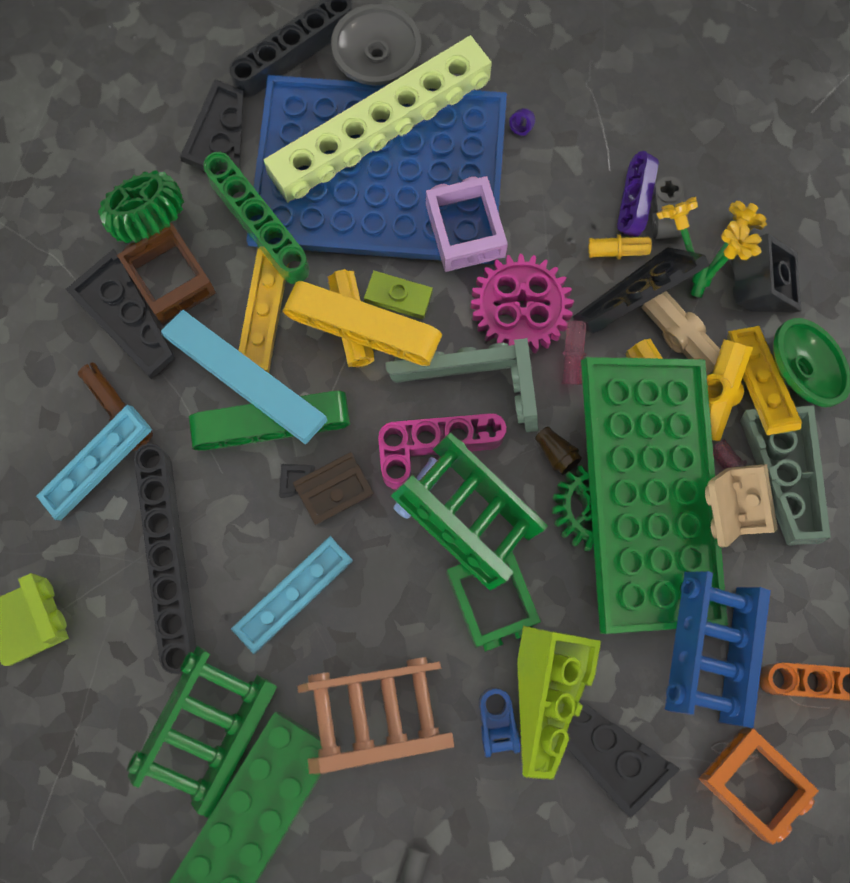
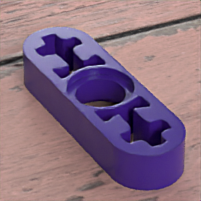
[617,151,659,237]

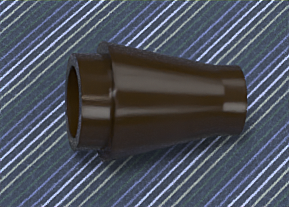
[535,426,582,475]

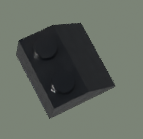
[731,234,802,312]

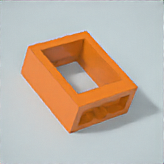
[699,728,819,845]

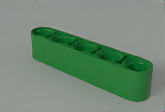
[204,152,309,284]
[189,391,350,451]

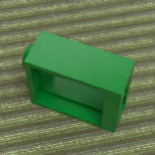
[446,551,541,652]

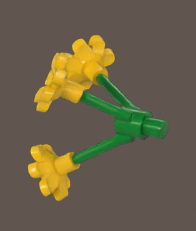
[656,197,767,298]

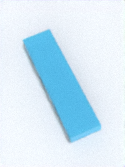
[36,405,152,520]
[231,536,353,654]

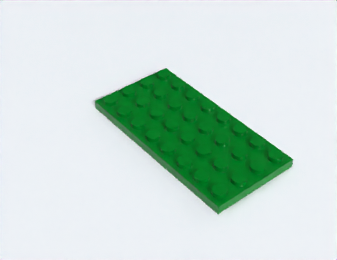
[581,357,728,634]

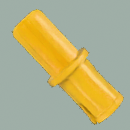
[588,234,652,259]

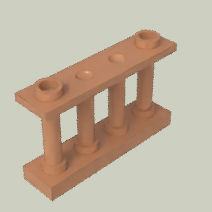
[297,657,454,774]

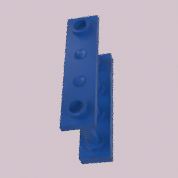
[665,571,771,728]

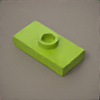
[364,270,433,320]

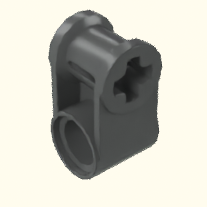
[650,176,689,240]

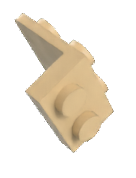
[705,464,778,547]

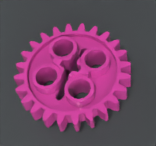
[470,254,574,354]

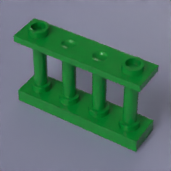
[391,432,548,591]
[127,646,277,818]

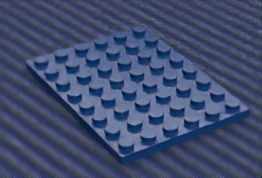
[246,75,507,265]

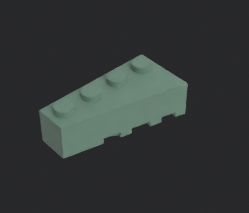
[740,406,831,545]

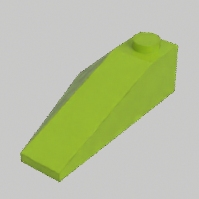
[517,626,601,779]

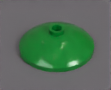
[773,318,850,407]

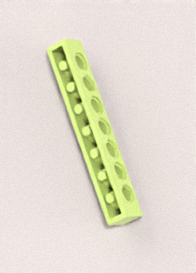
[263,35,492,203]

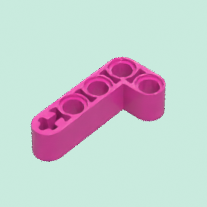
[378,413,507,489]

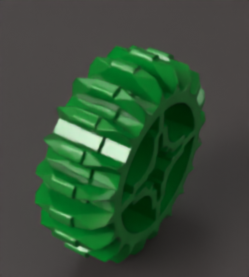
[98,170,184,243]
[551,465,594,551]

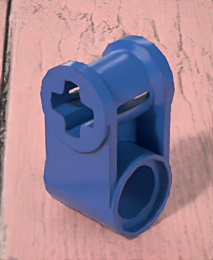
[479,687,520,758]

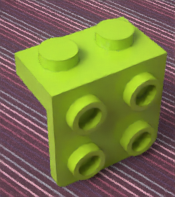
[0,573,69,666]

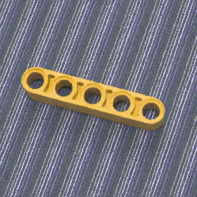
[283,281,442,366]

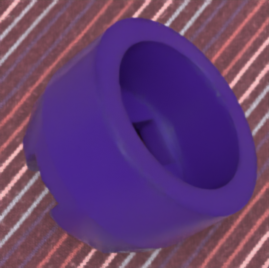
[509,108,536,136]

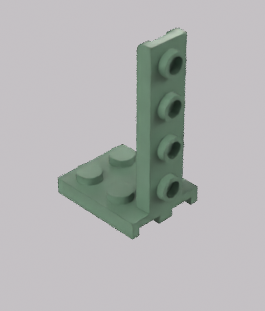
[385,338,538,432]

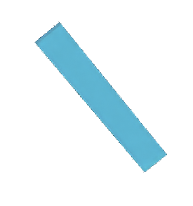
[161,310,327,445]

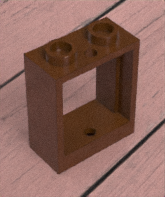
[117,223,216,326]

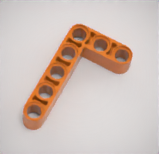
[759,663,850,701]

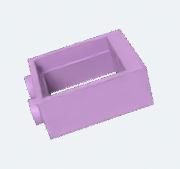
[426,176,508,272]

